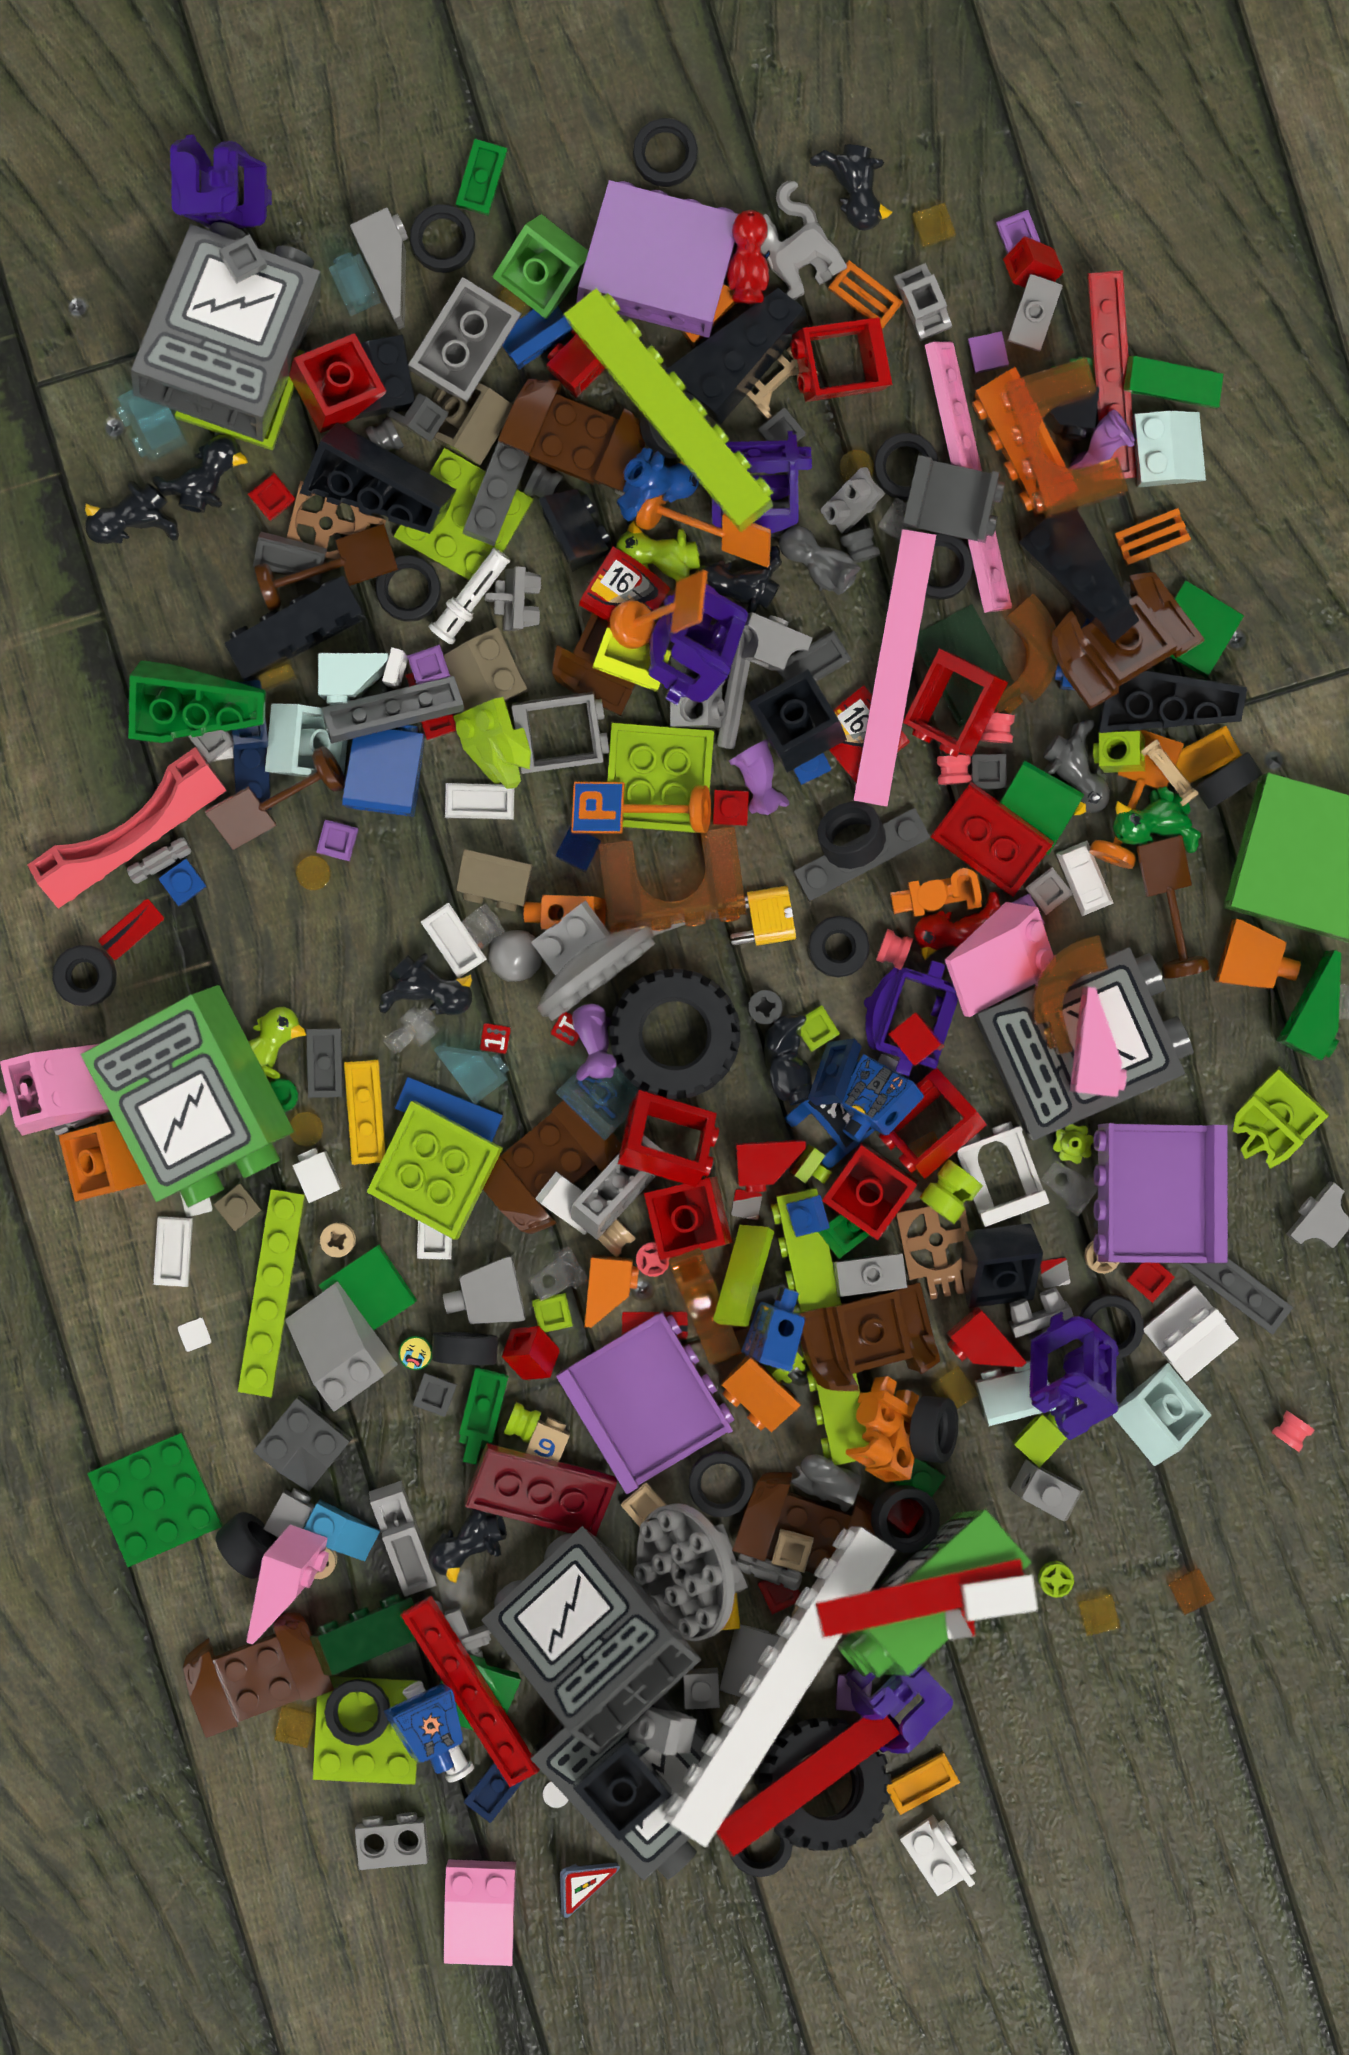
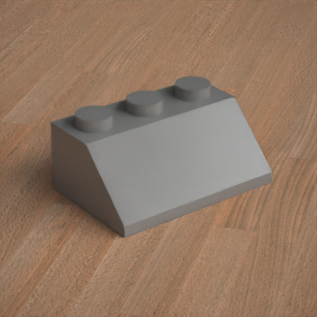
[408,277,521,402]

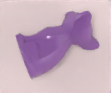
[1067,410,1136,483]
[729,739,790,815]
[572,1004,617,1081]

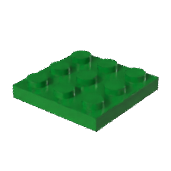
[87,1432,223,1567]

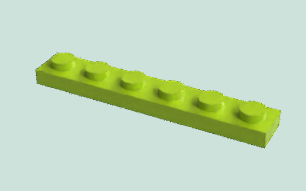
[238,1189,305,1397]

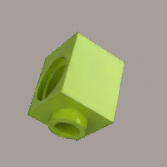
[1093,731,1145,773]
[1012,1413,1067,1468]

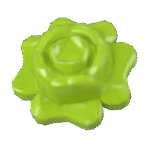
[1053,1124,1094,1164]

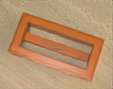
[828,260,903,330]
[1114,508,1191,566]

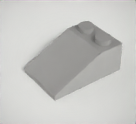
[350,207,408,330]
[285,1281,398,1412]

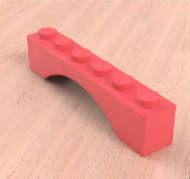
[27,747,227,909]

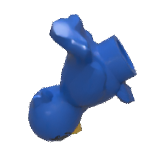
[617,448,699,521]

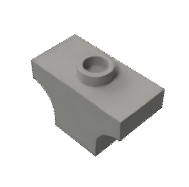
[893,263,952,341]
[1007,274,1063,352]
[742,612,813,671]
[1286,1181,1349,1248]
[833,1253,907,1297]
[628,1707,696,1756]

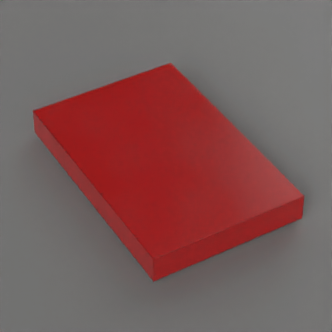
[930,782,1054,897]

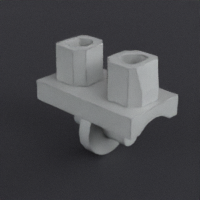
[821,467,885,533]
[485,566,541,631]
[1009,1287,1074,1341]

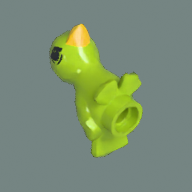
[616,521,701,582]
[248,1007,306,1079]

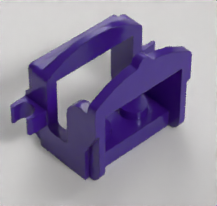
[170,134,272,228]
[712,431,812,533]
[649,584,748,705]
[864,960,958,1076]
[1030,1311,1119,1440]
[845,1665,953,1754]

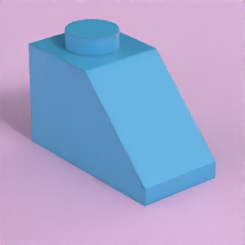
[304,1500,381,1561]

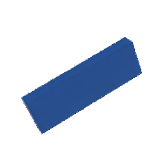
[395,1077,503,1142]

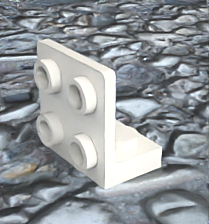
[899,1815,976,1896]

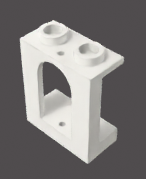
[956,1121,1049,1227]

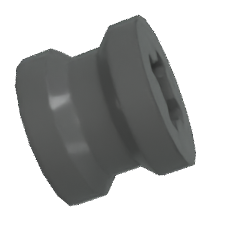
[365,417,404,451]
[524,463,564,498]
[840,528,880,564]
[748,990,782,1024]

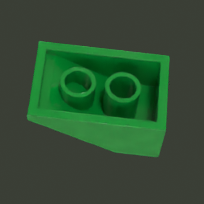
[1276,950,1342,1061]

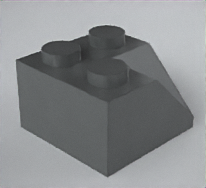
[253,1395,352,1491]

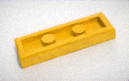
[344,1060,386,1165]

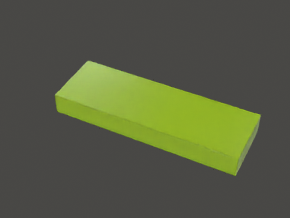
[713,1225,774,1327]

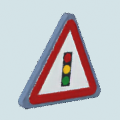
[560,1863,620,1918]

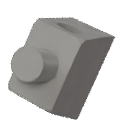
[443,1255,526,1324]
[1010,1459,1083,1521]

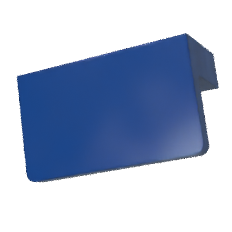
[502,306,573,370]

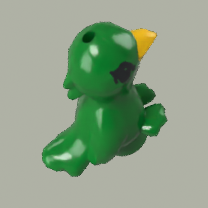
[1113,786,1201,853]

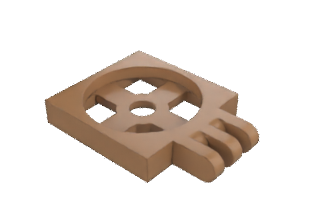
[286,481,386,560]
[896,1205,970,1300]

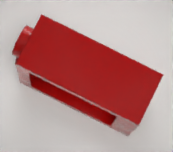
[791,317,893,402]
[903,648,1008,757]
[878,1068,987,1179]
[617,1090,719,1187]

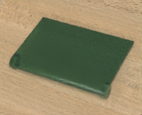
[916,604,1021,727]

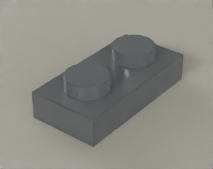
[306,1028,343,1098]

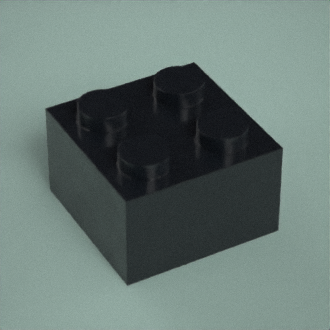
[748,670,847,773]
[573,1736,672,1841]

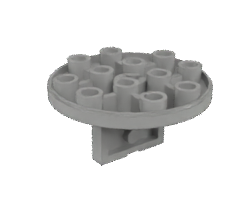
[531,901,655,1021]
[634,1503,748,1641]

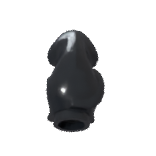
[764,1014,813,1105]

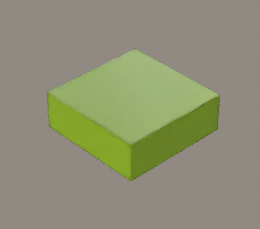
[801,1005,840,1052]
[532,1292,573,1333]

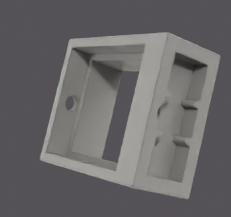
[512,692,609,774]

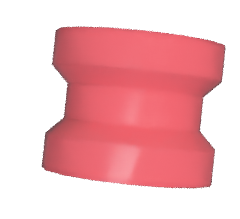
[980,713,1015,743]
[937,755,972,785]
[876,929,913,969]
[636,1242,670,1277]
[1271,1410,1315,1452]

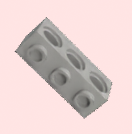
[571,1135,664,1240]

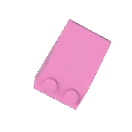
[945,902,1056,1017]
[1070,987,1127,1097]
[246,1524,329,1645]
[444,1859,516,1966]

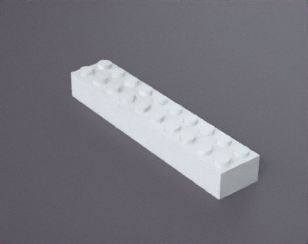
[663,1526,896,1847]

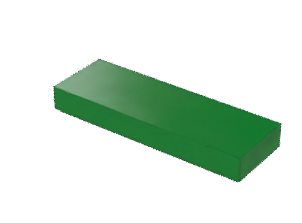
[1124,356,1224,409]

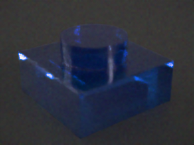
[555,826,601,873]

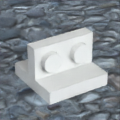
[1144,1285,1239,1382]

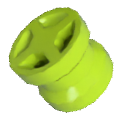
[504,1402,542,1444]
[1038,1560,1074,1598]

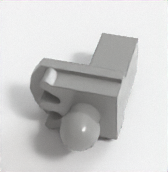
[444,1606,491,1658]

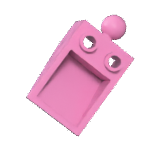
[0,1044,110,1136]

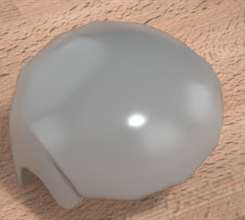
[487,930,542,982]

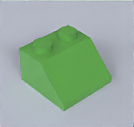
[492,214,589,319]

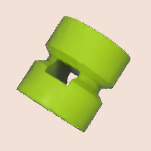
[919,1159,983,1224]

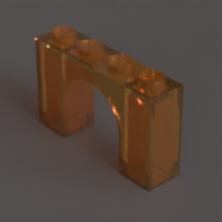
[1001,357,1128,520]
[598,827,746,933]

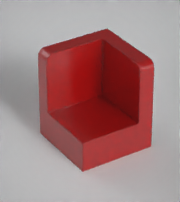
[1003,236,1064,288]
[889,1012,945,1065]
[502,1326,560,1380]

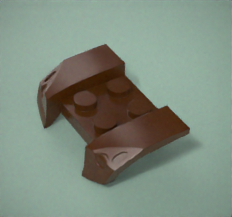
[498,379,646,493]
[552,572,675,716]
[1052,572,1204,710]
[483,1089,621,1234]
[798,1282,941,1391]
[732,1472,879,1574]
[183,1613,334,1738]

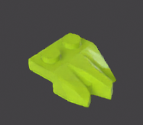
[453,697,531,789]
[1233,1066,1329,1169]

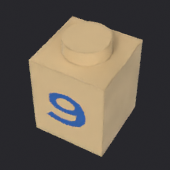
[525,1417,570,1462]

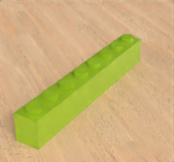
[564,288,773,532]
[771,1187,869,1465]

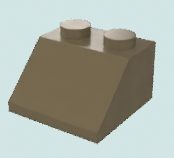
[431,383,513,465]
[443,627,528,712]
[456,849,534,912]

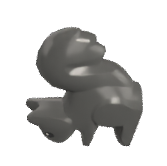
[791,1454,861,1512]

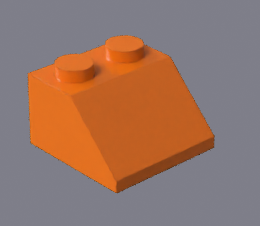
[58,1121,147,1202]
[585,1255,639,1328]
[721,1356,801,1432]

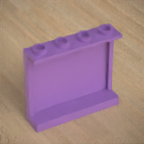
[576,180,738,338]
[1094,1123,1227,1263]
[556,1311,735,1494]

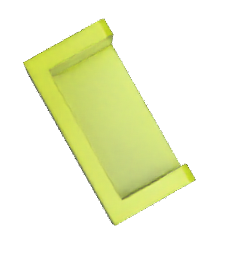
[592,627,671,692]

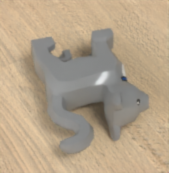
[761,181,847,300]

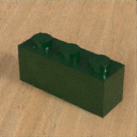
[309,1594,416,1676]

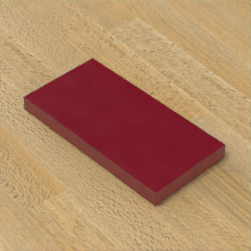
[464,1443,617,1537]

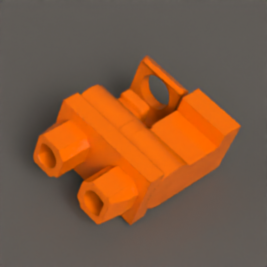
[890,868,982,918]
[846,1376,919,1482]

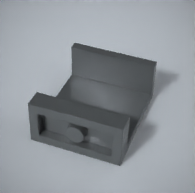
[903,455,1005,543]

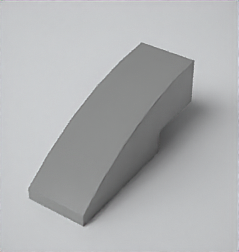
[369,1481,437,1597]

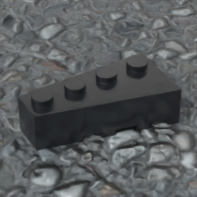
[665,288,808,425]
[300,423,457,534]
[1019,497,1139,643]
[224,576,367,681]
[1097,670,1248,733]

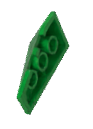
[128,660,266,743]

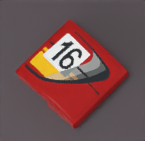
[579,547,670,628]
[829,685,910,784]

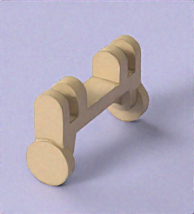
[746,347,819,421]
[1141,739,1199,806]

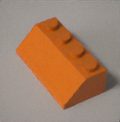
[972,367,1078,517]

